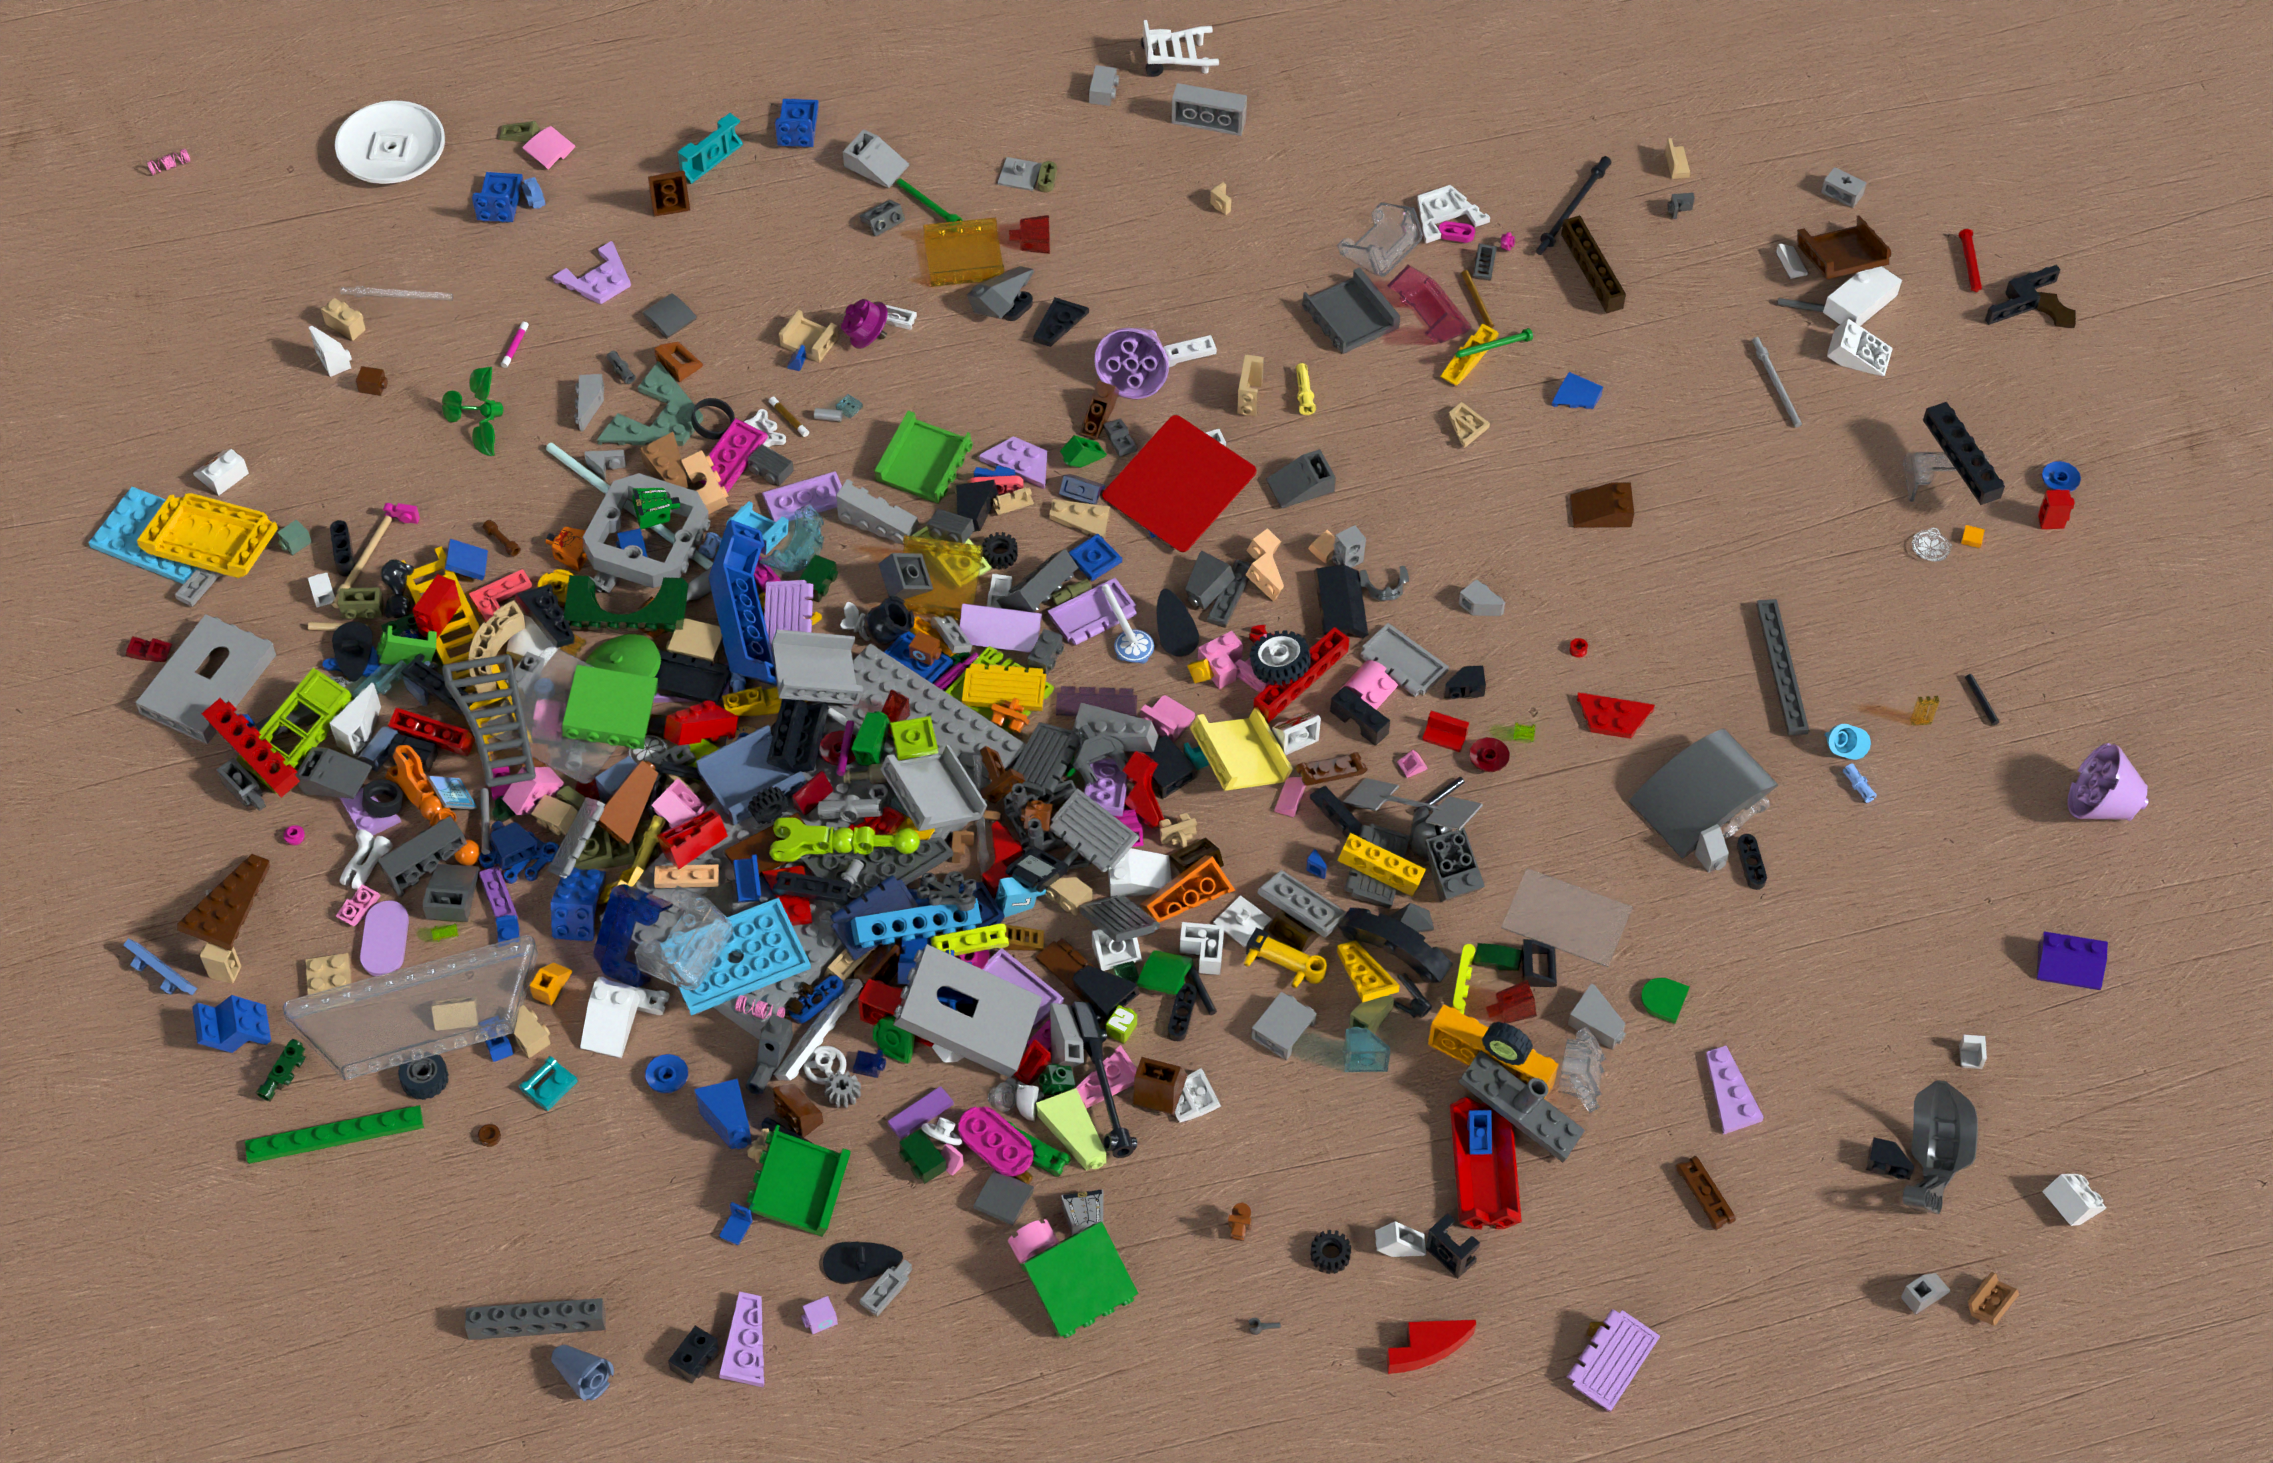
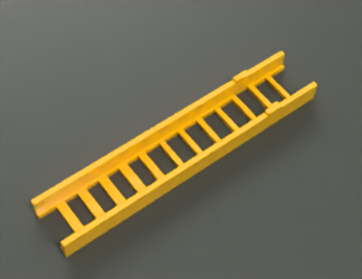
[402,546,533,761]

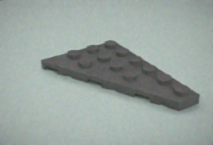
[803,837,953,914]

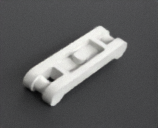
[596,977,670,1015]

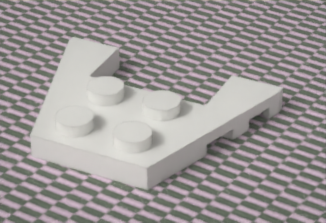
[1417,185,1490,243]

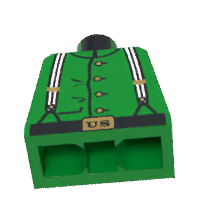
[632,488,680,529]

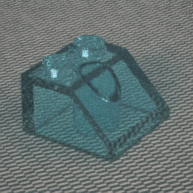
[1343,1027,1390,1072]

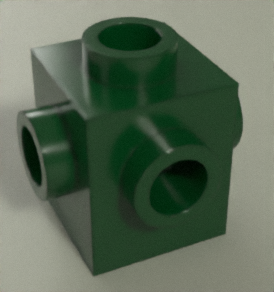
[1039,1064,1075,1096]

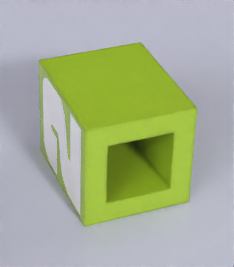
[1106,1005,1137,1044]

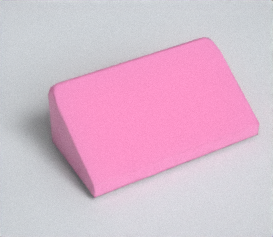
[1274,777,1306,817]

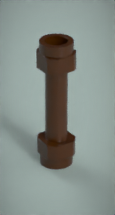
[482,520,521,557]

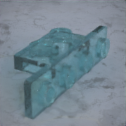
[351,660,407,698]

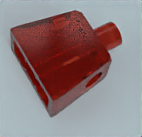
[1009,215,1050,254]
[1485,980,1537,1023]

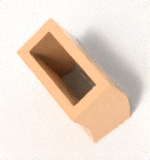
[1308,530,1335,564]

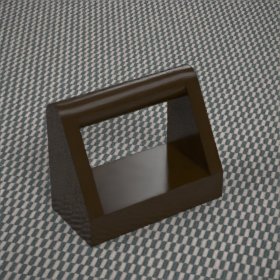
[1169,837,1224,874]
[1268,910,1320,952]

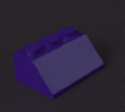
[2037,931,2108,990]

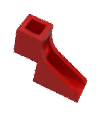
[1122,751,1165,828]
[982,821,1023,899]

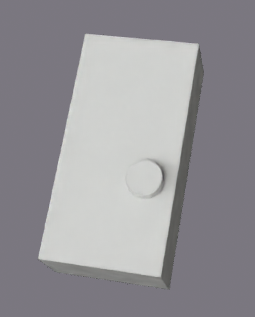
[1823,266,1902,326]

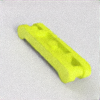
[931,924,1009,956]
[1452,944,1475,1014]

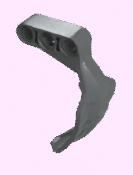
[1903,1080,1978,1214]

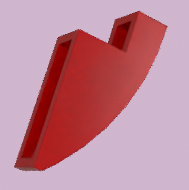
[1387,1320,1476,1374]

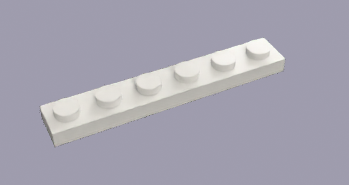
[774,979,864,1081]

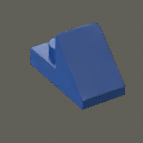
[1467,1110,1492,1154]

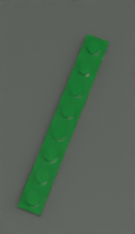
[245,1105,424,1164]

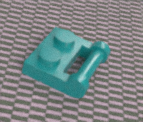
[519,1056,578,1111]

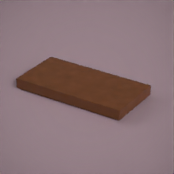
[724,813,806,877]

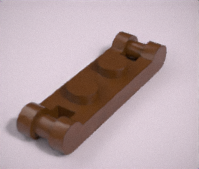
[1295,752,1367,786]
[1676,1156,1736,1230]

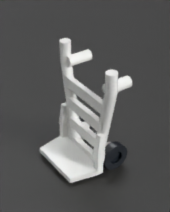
[1141,20,1219,77]

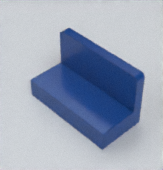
[733,854,761,903]

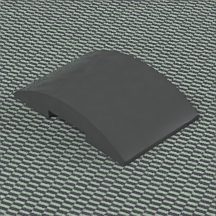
[1629,729,1778,859]

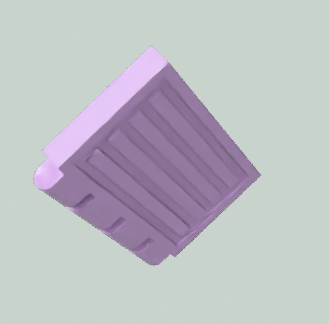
[1048,578,1137,645]
[764,580,813,653]
[982,948,1064,1029]
[1567,1309,1660,1412]

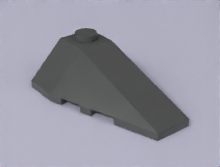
[967,266,1034,319]

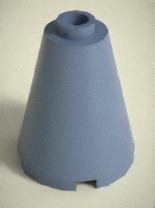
[551,1344,614,1401]

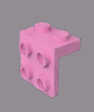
[1140,695,1195,743]

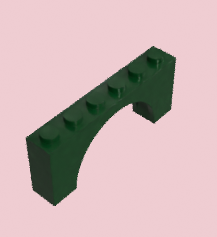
[564,575,689,632]

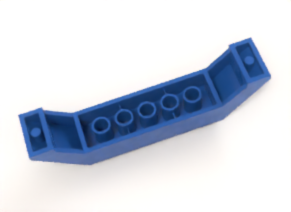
[708,520,777,686]

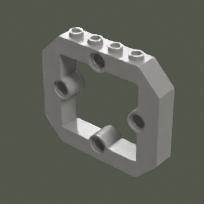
[583,473,710,588]

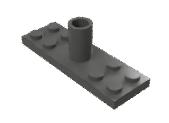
[1458,1050,1585,1163]

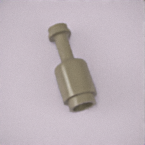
[843,763,888,785]

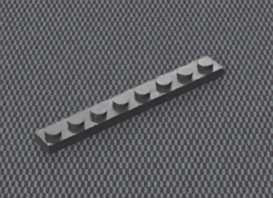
[1756,599,1809,736]

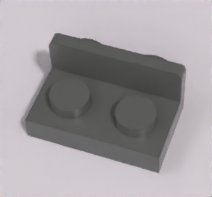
[860,199,905,236]

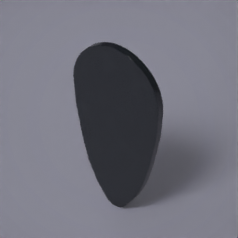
[1156,589,1199,657]
[332,621,373,682]
[823,1242,903,1284]

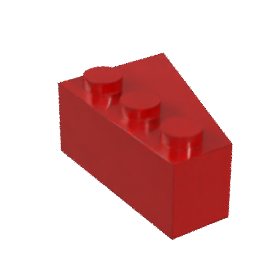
[664,700,738,746]
[657,809,728,870]

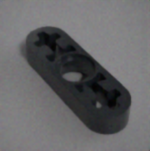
[1737,834,1767,890]
[1168,983,1197,1042]

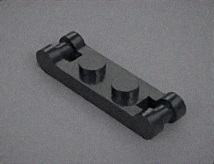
[772,871,851,906]

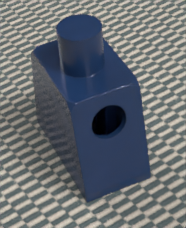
[490,821,537,870]

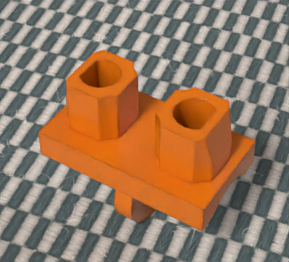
[991,697,1030,734]

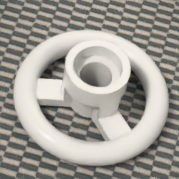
[803,1046,846,1085]
[921,1117,962,1145]

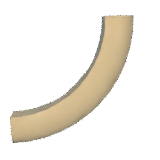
[469,600,525,693]

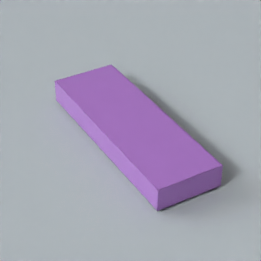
[478,866,518,919]
[888,1086,954,1140]

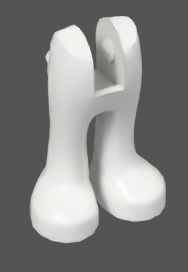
[340,829,393,890]

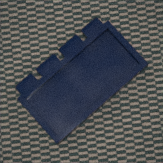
[830,875,919,961]

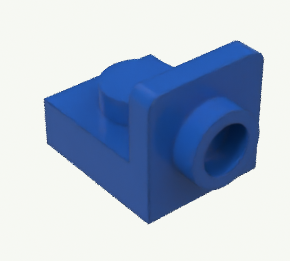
[495,915,521,950]

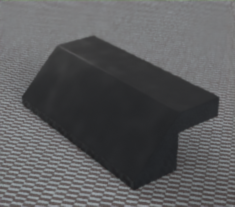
[1314,565,1369,638]
[767,699,829,773]

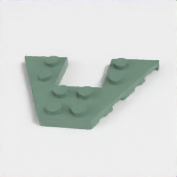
[597,361,703,446]

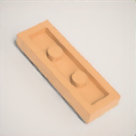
[654,864,719,888]

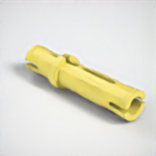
[631,815,666,872]

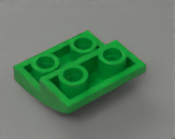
[1137,950,1193,995]

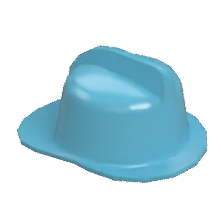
[1825,724,1871,760]

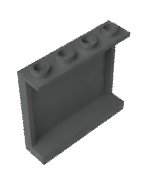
[1302,267,1400,354]

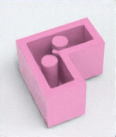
[1198,631,1243,689]
[502,767,564,815]

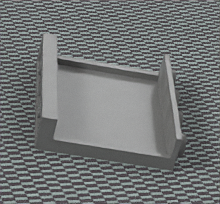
[880,745,987,831]

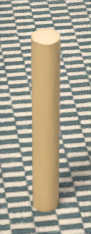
[308,622,369,631]

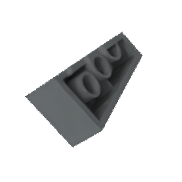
[996,549,1079,612]

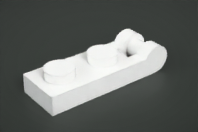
[1163,335,1217,367]

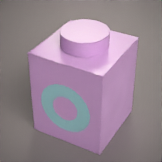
[801,1296,838,1334]

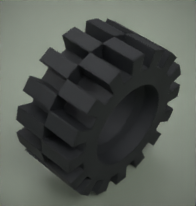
[982,532,1018,570]
[748,786,789,824]
[1310,1230,1351,1274]

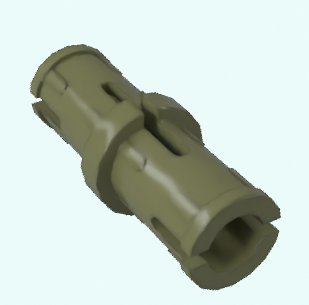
[1051,578,1092,606]

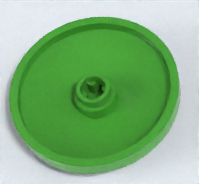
[584,634,661,677]

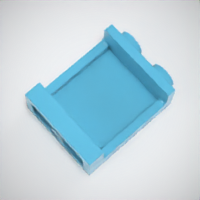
[726,501,789,555]

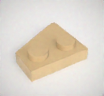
[1448,402,1490,448]

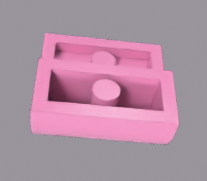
[1340,660,1398,710]

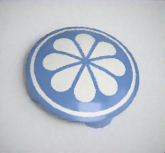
[1114,629,1154,664]

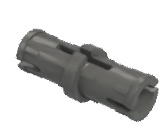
[606,351,636,384]

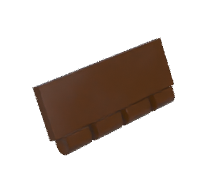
[1036,938,1096,1011]

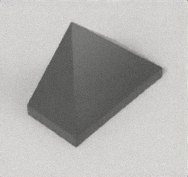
[1390,903,1434,933]

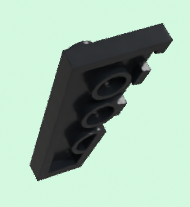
[516,584,575,648]

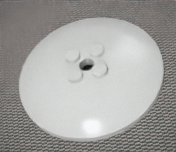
[335,101,445,184]

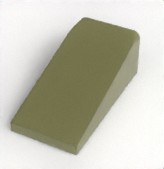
[499,121,540,142]

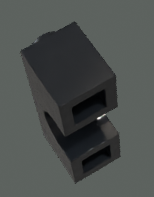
[1330,686,1390,746]

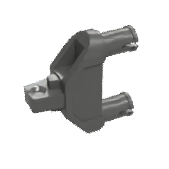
[1072,724,1128,786]

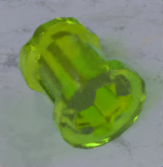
[1513,722,1535,742]

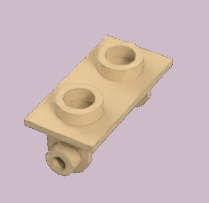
[993,487,1034,515]

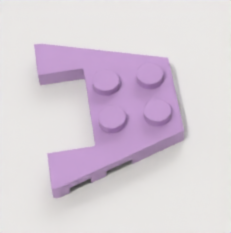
[553,241,631,304]

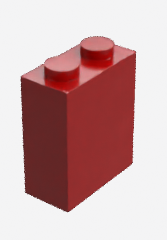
[413,574,461,640]

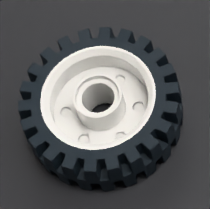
[1250,630,1311,685]

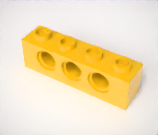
[1337,833,1426,897]

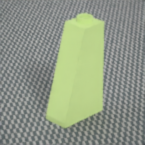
[1036,1088,1106,1170]

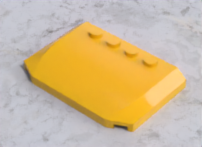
[137,493,278,578]

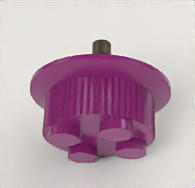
[841,299,888,349]

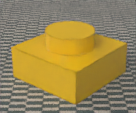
[1187,658,1214,684]

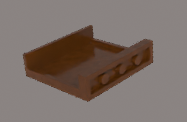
[1797,215,1891,279]

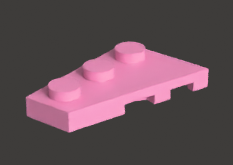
[1076,1045,1137,1109]

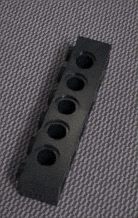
[1923,402,2005,505]

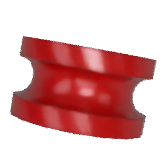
[1569,638,1588,658]

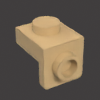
[1210,182,1231,215]

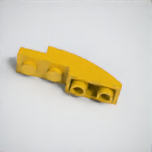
[722,686,807,716]

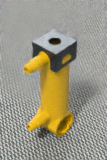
[1244,927,1327,988]

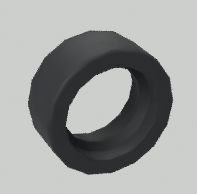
[362,779,403,818]

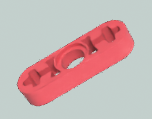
[967,476,1024,495]

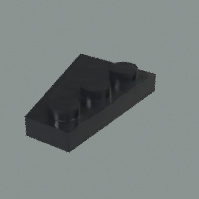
[1033,297,1089,347]

